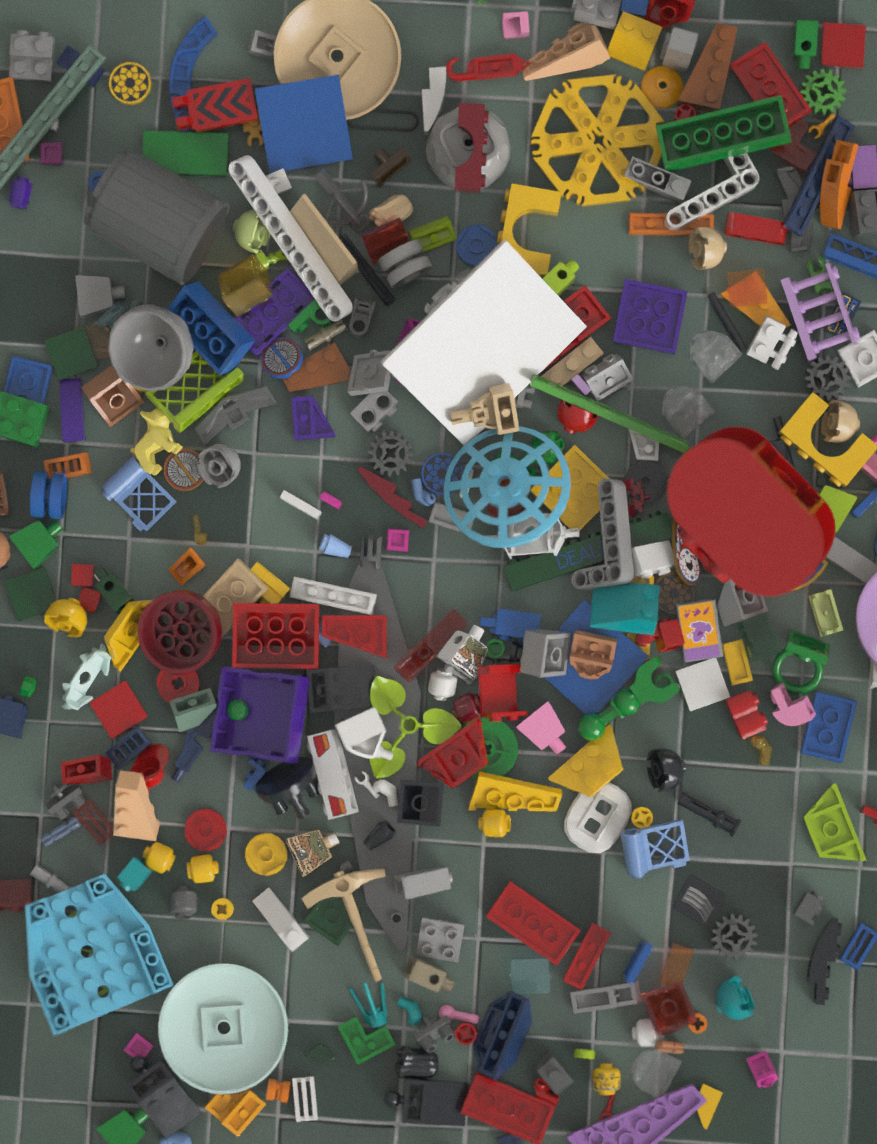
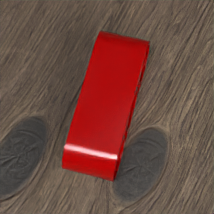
[724,212,787,245]

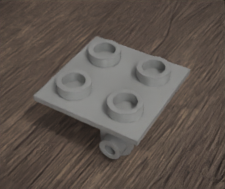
[416,917,465,963]

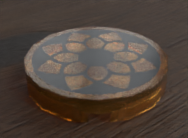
[655,572,695,615]

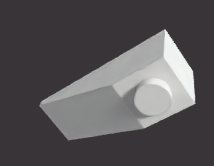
[253,887,309,952]

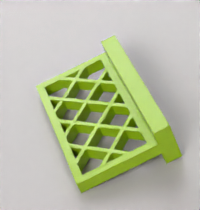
[145,351,243,433]

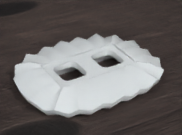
[564,782,632,853]

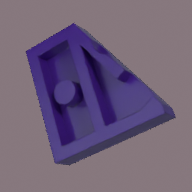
[292,396,336,441]

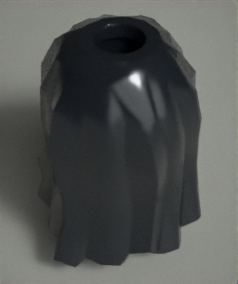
[395,1046,439,1079]

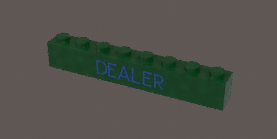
[504,511,672,592]

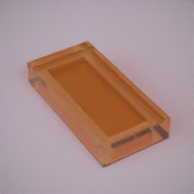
[659,943,694,991]

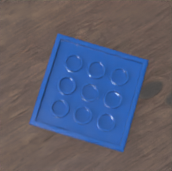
[255,74,353,173]
[544,599,649,714]

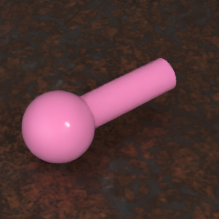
[438,1005,479,1024]

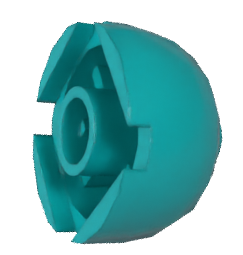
[715,975,755,1020]

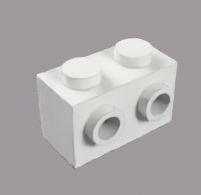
[632,540,675,579]

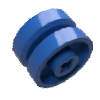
[30,470,67,519]

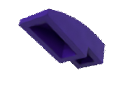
[60,378,86,443]

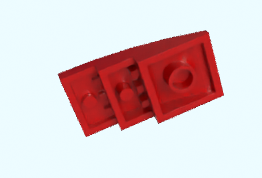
[541,285,611,372]

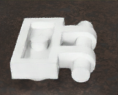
[746,315,798,370]

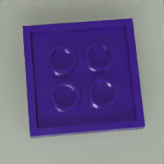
[612,279,688,355]

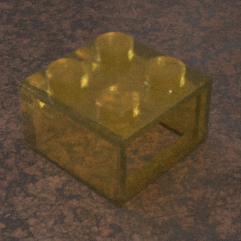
[218,254,272,317]

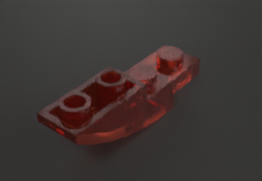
[394,609,468,683]

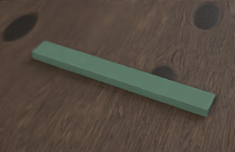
[0,45,106,190]

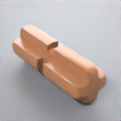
[655,1039,685,1054]

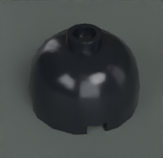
[647,748,686,792]

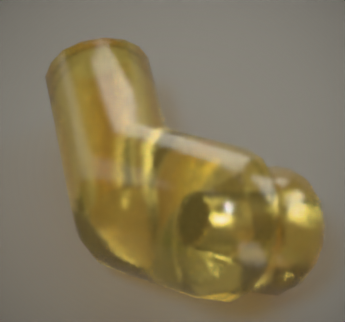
[751,736,772,766]

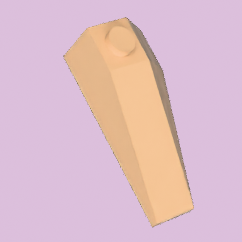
[522,22,610,81]

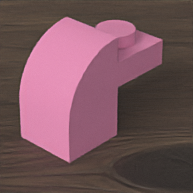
[771,682,816,726]

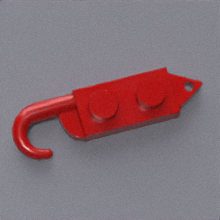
[446,53,530,82]

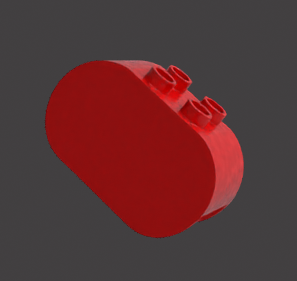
[667,426,836,596]

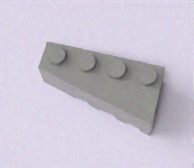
[660,26,698,73]

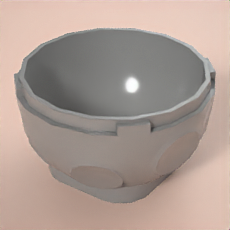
[426,107,511,189]
[108,304,194,391]

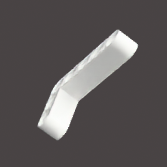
[664,153,759,231]

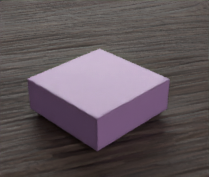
[571,375,591,396]

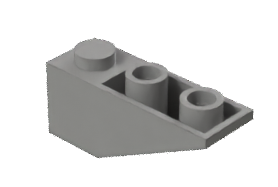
[624,156,691,204]

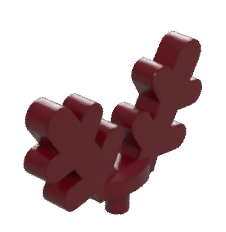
[622,477,650,517]

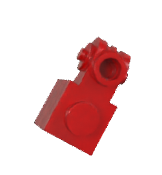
[635,618,685,653]

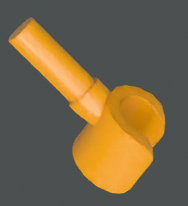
[809,113,836,139]

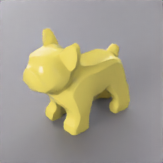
[130,407,183,475]

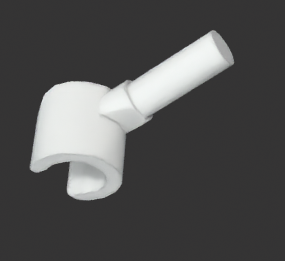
[355,771,380,798]

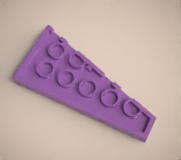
[566,1083,707,1144]

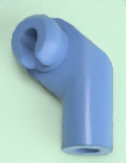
[411,478,436,506]
[159,1131,192,1144]

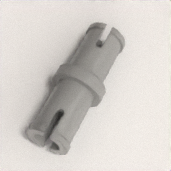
[30,863,72,893]

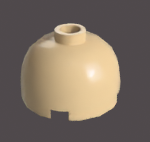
[689,227,727,270]
[821,400,860,443]

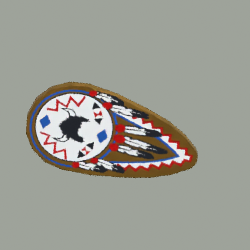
[672,517,702,586]

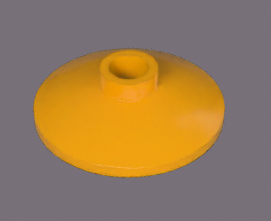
[641,66,683,108]

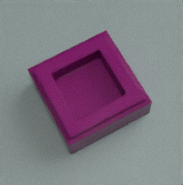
[40,142,63,165]

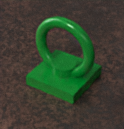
[772,629,830,694]

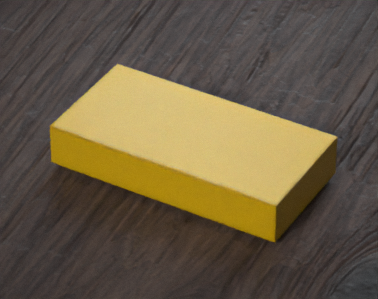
[722,639,753,686]

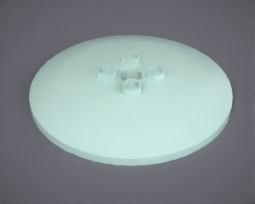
[158,963,288,1094]

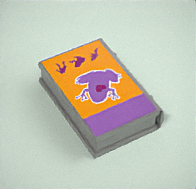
[676,598,724,662]

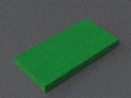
[143,131,229,177]

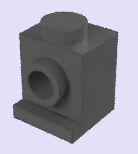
[792,890,824,926]

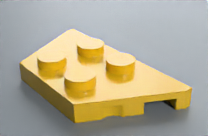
[104,600,152,672]
[548,724,624,798]

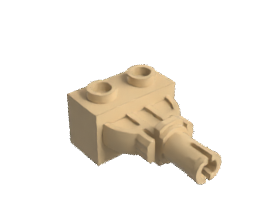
[450,383,520,435]

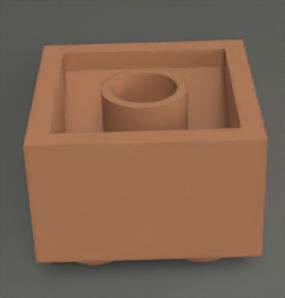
[81,365,145,427]

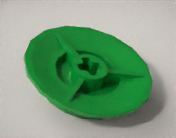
[461,718,518,779]

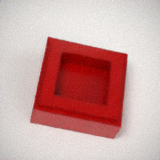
[71,564,94,587]

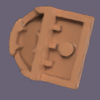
[570,630,618,679]

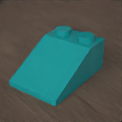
[590,583,660,635]

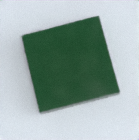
[44,326,99,380]
[4,567,56,621]
[303,897,363,946]

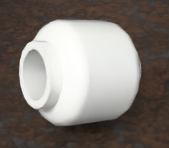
[428,668,458,701]
[632,1018,665,1047]

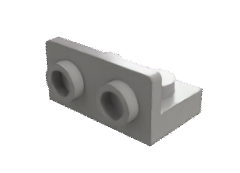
[581,354,634,402]

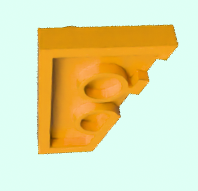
[720,272,791,329]

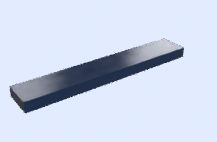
[782,115,855,237]

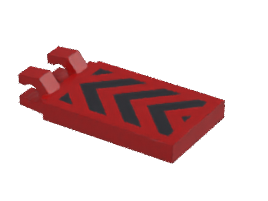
[172,78,259,133]

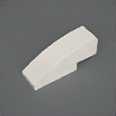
[422,67,446,135]

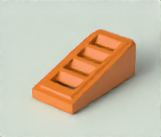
[44,453,92,480]

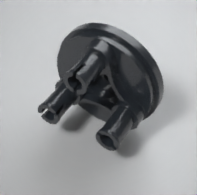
[255,757,320,819]

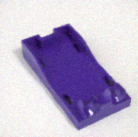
[234,267,315,357]

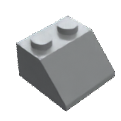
[520,629,571,678]

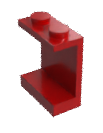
[477,664,528,722]

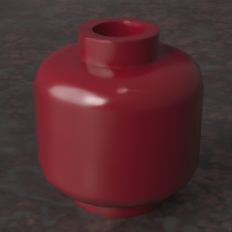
[452,692,480,724]

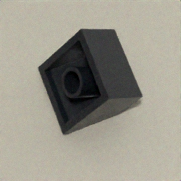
[397,780,444,827]

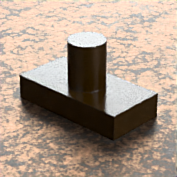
[371,147,412,187]

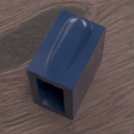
[0,695,28,739]

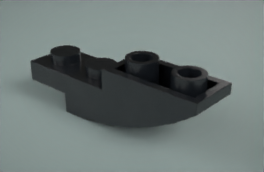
[806,918,842,1005]

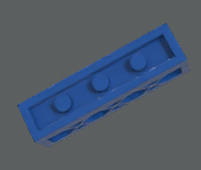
[822,233,877,279]

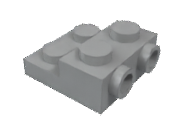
[571,0,622,30]
[9,30,55,82]

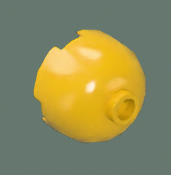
[44,598,87,638]

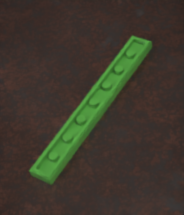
[530,374,689,453]

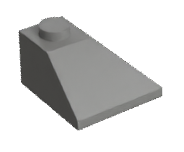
[717,579,768,627]

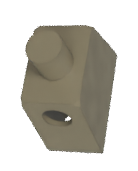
[402,955,455,993]

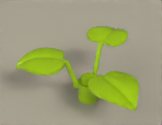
[369,676,461,778]

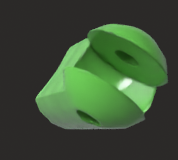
[807,255,833,294]

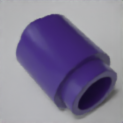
[8,177,33,209]

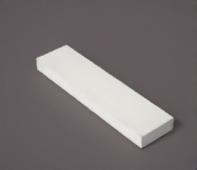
[289,577,377,615]

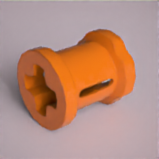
[686,1012,707,1033]

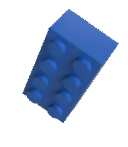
[168,282,255,375]

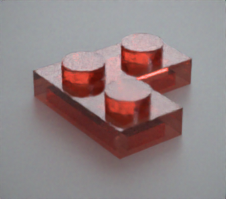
[769,119,816,173]

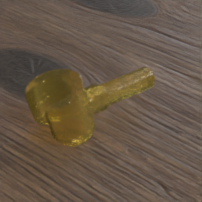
[193,515,207,545]

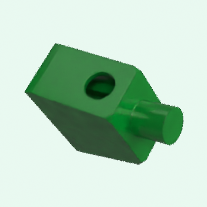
[792,20,818,69]
[9,520,64,570]
[96,1107,149,1144]

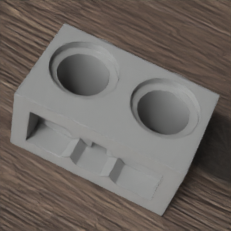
[350,391,398,433]

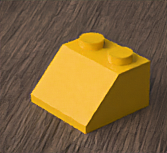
[608,11,662,71]

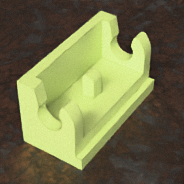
[808,589,843,637]

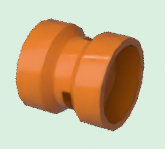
[266,1078,291,1103]

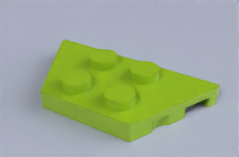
[803,783,866,861]

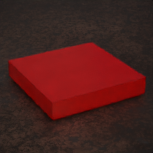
[820,23,866,69]
[89,680,149,739]

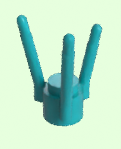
[349,981,389,1028]

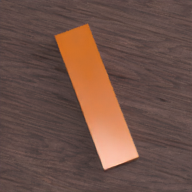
[628,213,714,236]

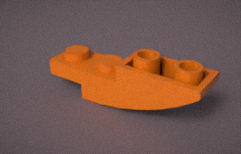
[820,140,858,229]

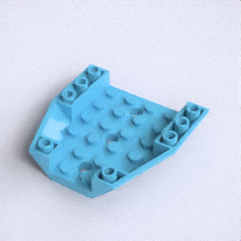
[25,874,173,1036]

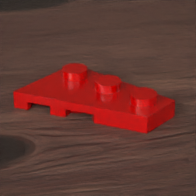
[322,615,387,658]

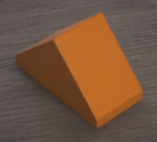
[168,548,207,586]

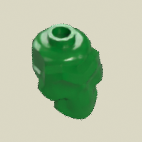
[524,431,564,465]

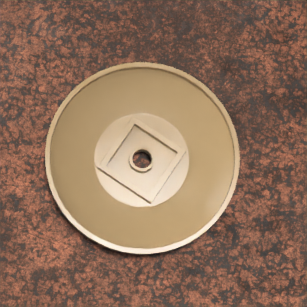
[274,0,401,120]

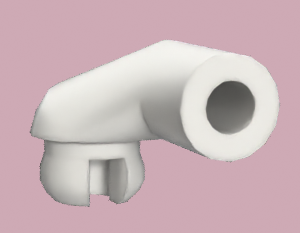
[373,779,399,807]

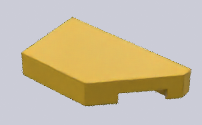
[697,1083,723,1129]

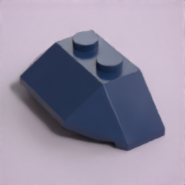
[474,991,532,1080]

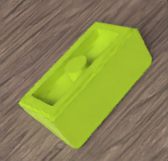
[409,216,457,253]

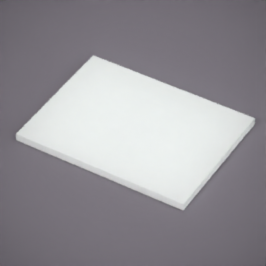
[381,240,587,445]

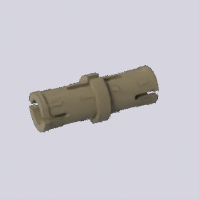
[304,319,347,351]

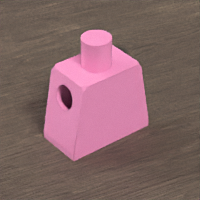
[516,702,566,755]

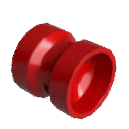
[455,1022,477,1045]

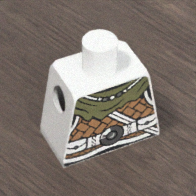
[437,625,488,680]

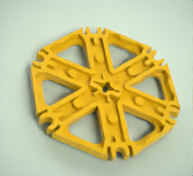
[531,74,664,206]

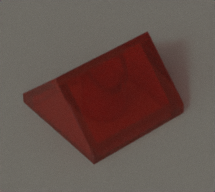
[641,981,697,1036]

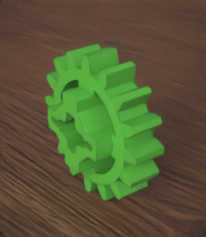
[800,69,847,116]

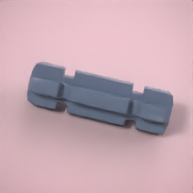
[41,817,81,846]

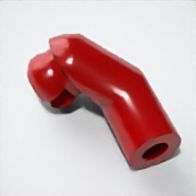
[534,1077,560,1106]

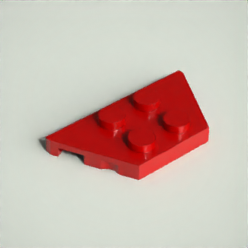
[417,718,488,789]

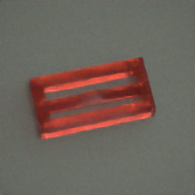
[73,798,114,845]

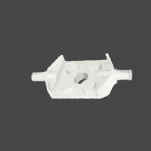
[486,513,579,560]

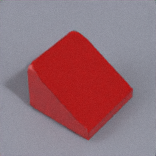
[78,587,103,614]

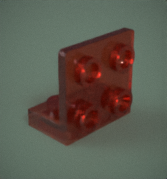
[0,879,31,911]

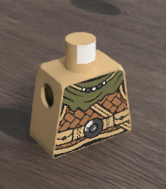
[286,829,340,877]

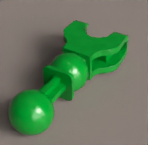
[578,656,681,741]

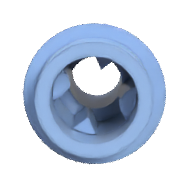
[319,534,352,558]

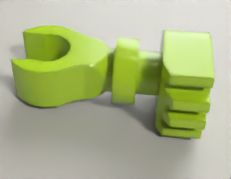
[255,248,289,272]

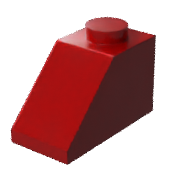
[61,754,112,784]

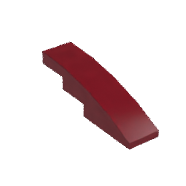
[358,466,428,529]

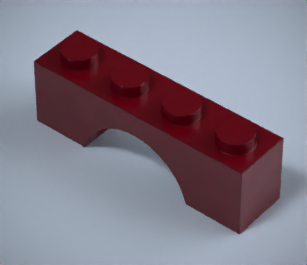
[455,103,489,193]

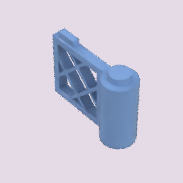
[101,456,177,532]
[620,819,690,878]

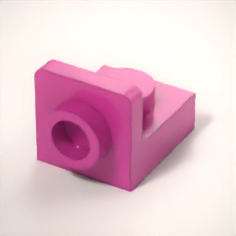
[746,1050,778,1088]

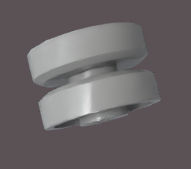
[378,239,433,288]

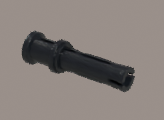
[677,792,742,837]

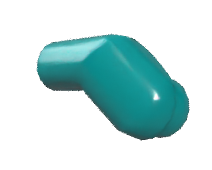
[397,996,422,1026]

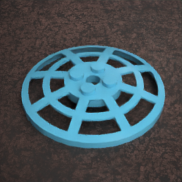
[444,426,571,548]

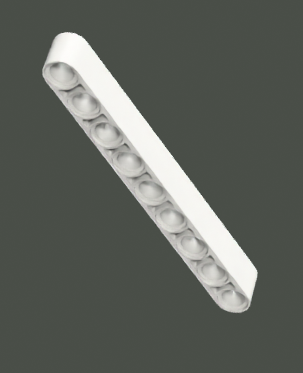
[229,155,353,321]

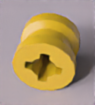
[630,807,653,828]
[211,898,234,920]

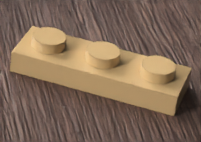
[541,337,604,386]

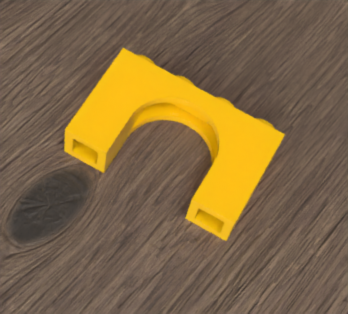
[497,183,562,278]
[778,392,877,488]

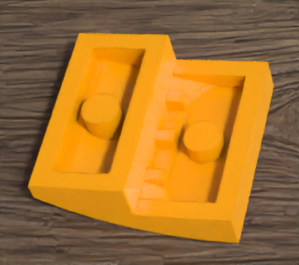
[204,1088,266,1137]

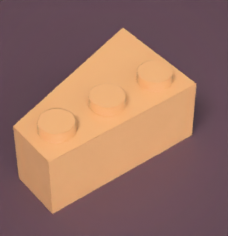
[113,771,160,841]

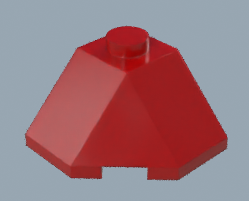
[644,0,696,30]

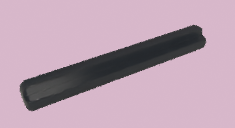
[339,234,395,306]

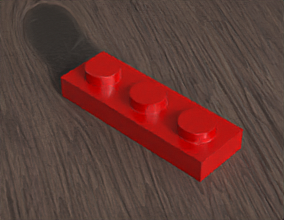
[563,923,611,990]

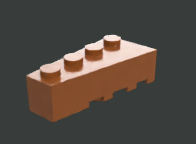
[677,23,738,113]

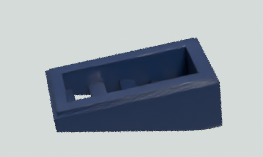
[105,726,152,770]

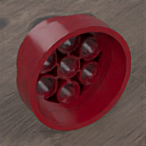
[138,590,222,674]

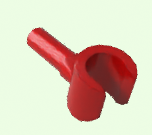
[600,1095,615,1121]

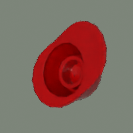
[129,744,169,791]

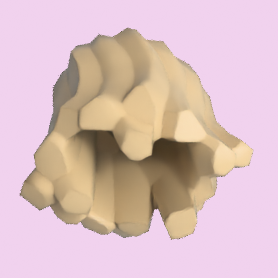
[369,194,413,234]

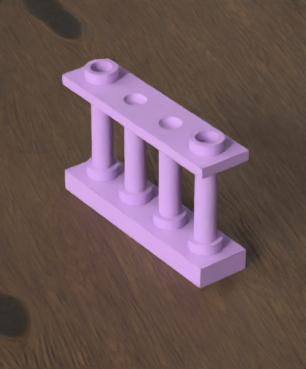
[781,263,860,361]

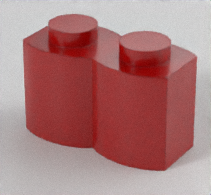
[725,690,768,739]

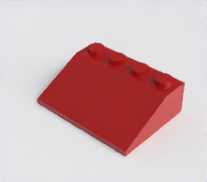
[232,603,319,669]

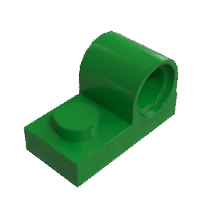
[288,300,331,334]

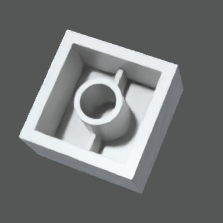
[335,707,394,760]

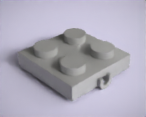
[347,350,391,396]

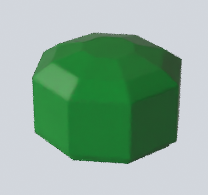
[486,638,506,659]
[19,676,36,697]
[227,699,249,721]

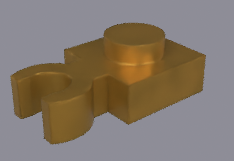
[243,110,264,148]

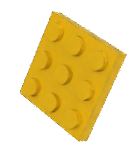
[530,445,610,531]

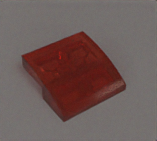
[361,217,409,265]

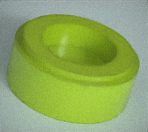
[573,1049,595,1059]

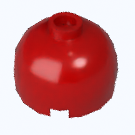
[557,399,599,434]

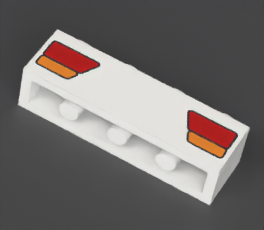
[307,729,359,820]

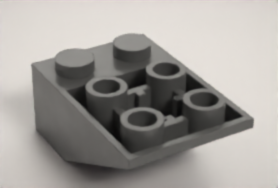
[848,189,877,238]

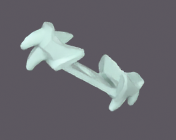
[62,644,111,710]

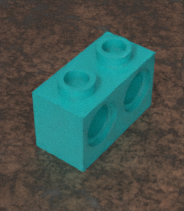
[117,856,153,891]

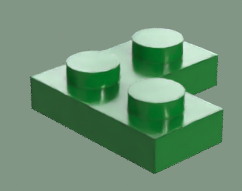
[338,1016,396,1065]

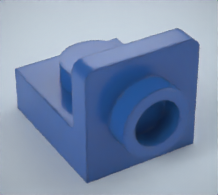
[243,757,267,791]

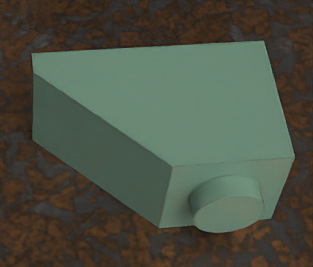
[169,688,217,732]

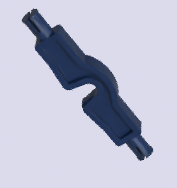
[171,697,218,783]

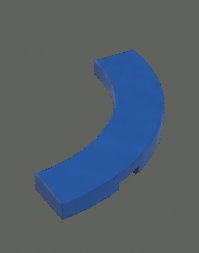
[169,16,218,132]

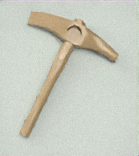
[301,868,386,982]

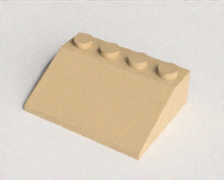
[290,194,358,285]

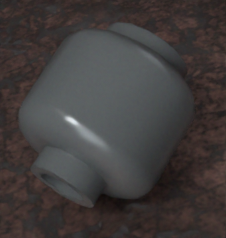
[169,886,197,919]

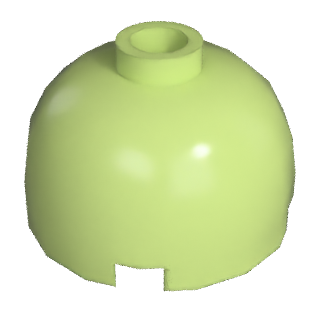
[233,210,271,254]

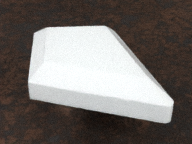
[629,429,659,461]

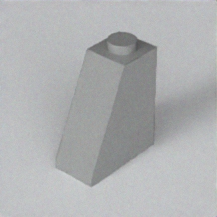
[393,866,453,899]

